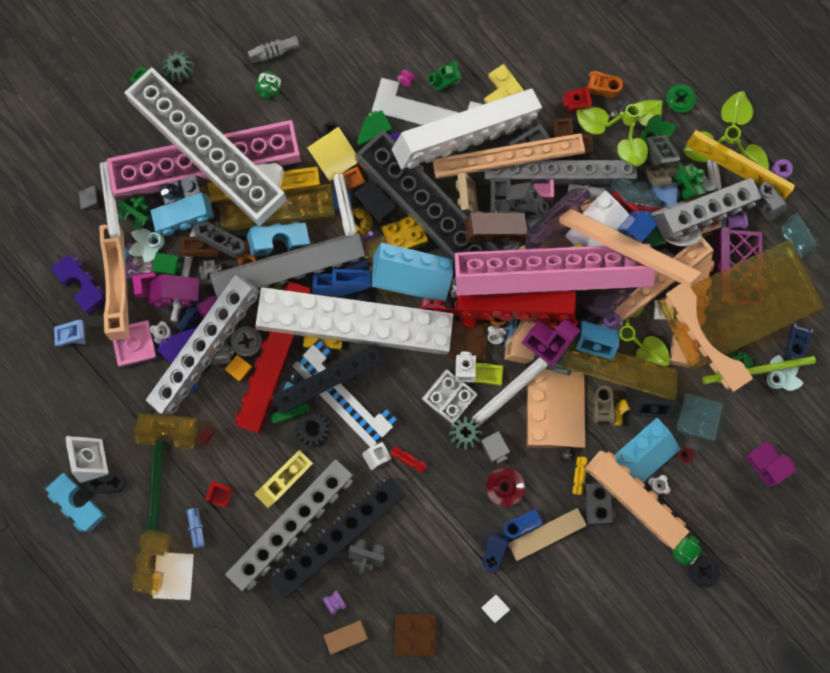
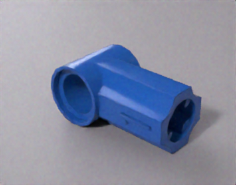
[503,510,543,540]

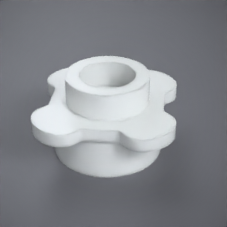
[150,321,171,343]
[487,326,507,344]
[648,475,670,496]

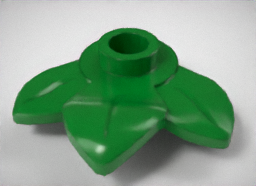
[641,114,676,147]

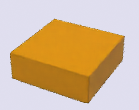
[225,355,252,382]

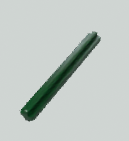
[147,441,164,538]

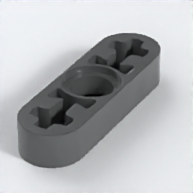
[195,221,245,258]

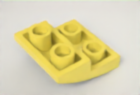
[307,127,358,181]

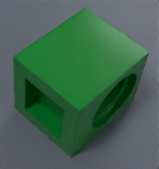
[152,253,183,276]

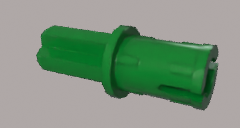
[270,402,310,424]

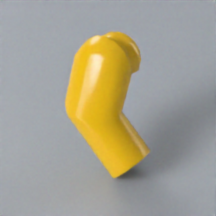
[613,399,631,426]

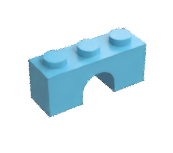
[247,222,310,257]
[46,473,106,533]

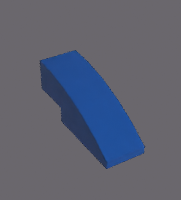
[313,269,371,297]

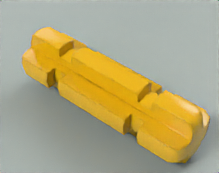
[573,457,588,495]

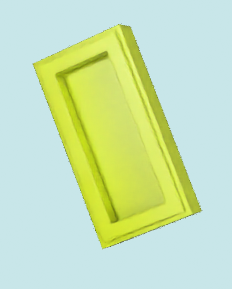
[465,363,504,386]

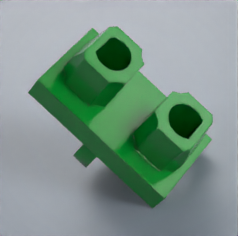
[427,61,462,92]
[673,165,707,200]
[117,196,153,230]

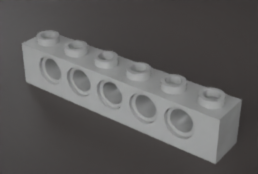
[655,178,762,239]

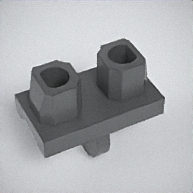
[348,539,385,574]

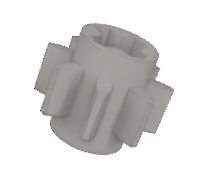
[199,260,222,284]

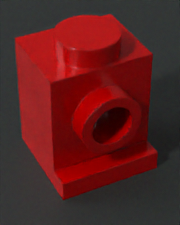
[562,86,592,114]

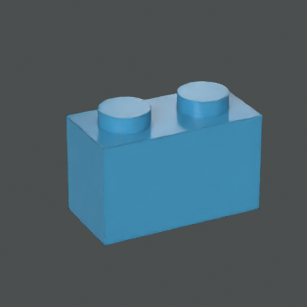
[575,321,619,360]

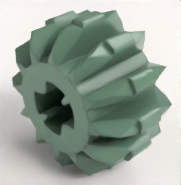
[162,51,194,83]
[449,417,482,450]

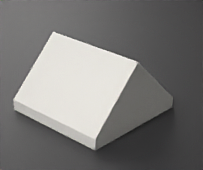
[65,436,109,483]

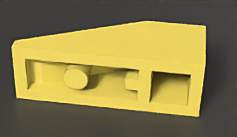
[255,450,313,508]

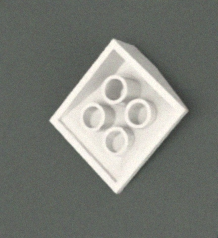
[565,190,647,247]

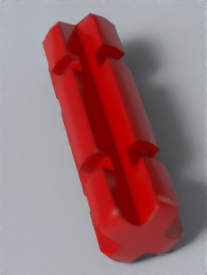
[391,446,427,473]

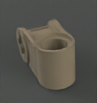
[593,386,615,423]

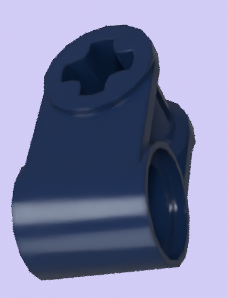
[785,322,813,360]
[483,533,509,573]

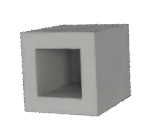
[481,431,510,464]

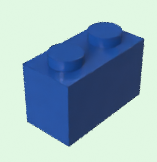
[618,211,657,242]

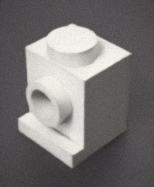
[455,352,476,382]

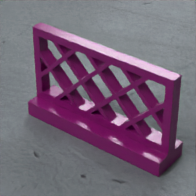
[715,227,763,307]

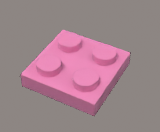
[113,320,157,367]

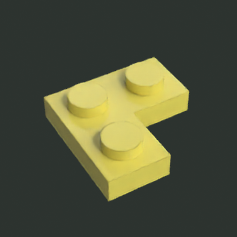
[484,64,524,104]

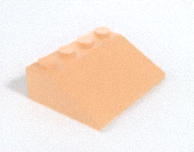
[526,367,585,448]

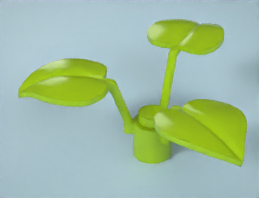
[683,91,769,170]
[577,100,662,166]
[581,287,670,369]

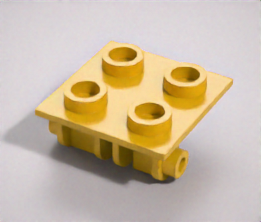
[381,217,428,250]

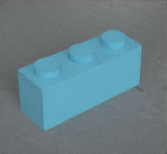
[151,192,214,236]

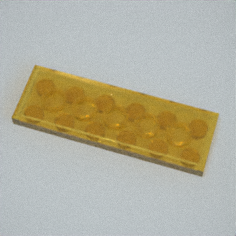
[219,184,335,231]
[562,339,677,400]

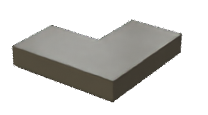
[644,162,684,187]

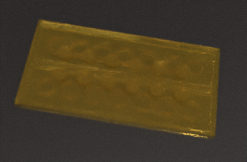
[657,239,824,371]

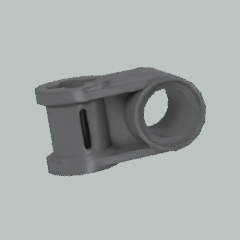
[756,182,787,221]

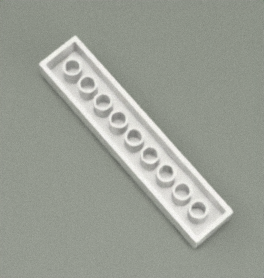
[124,67,287,227]
[256,287,453,355]

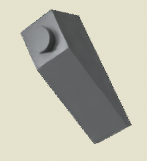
[647,135,680,166]

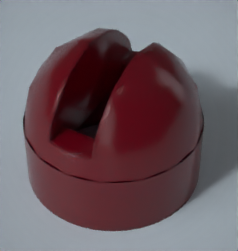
[678,447,694,463]

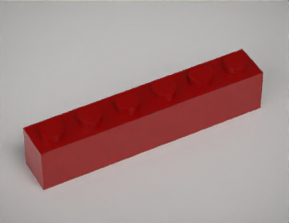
[457,291,577,322]

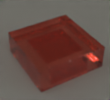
[196,425,216,447]

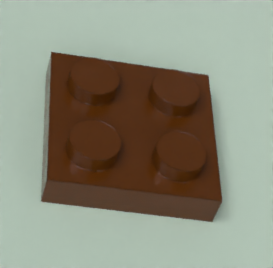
[447,320,489,362]
[395,615,435,656]

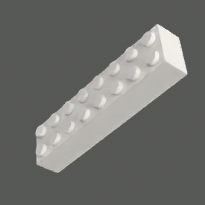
[392,89,542,169]

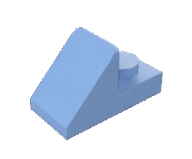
[54,320,86,346]

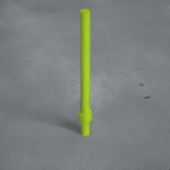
[703,356,816,384]

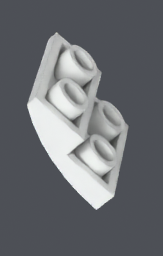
[421,369,477,424]

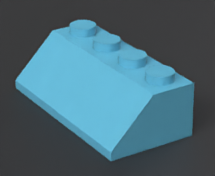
[372,243,453,302]
[614,418,680,482]

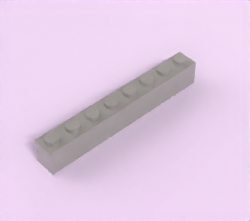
[210,232,365,299]

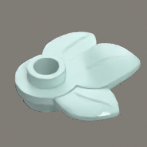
[129,228,165,263]
[766,355,803,391]

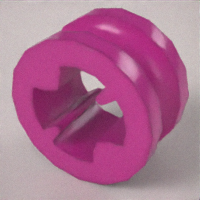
[397,70,416,88]

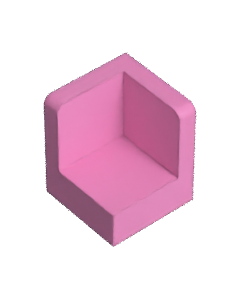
[533,179,554,204]

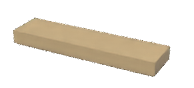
[508,508,587,561]

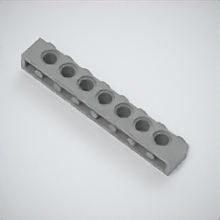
[484,160,637,186]
[146,275,260,416]
[225,459,353,592]

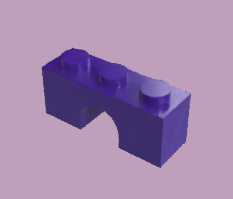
[50,254,106,315]

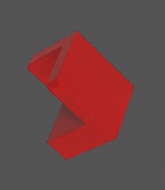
[205,481,234,508]

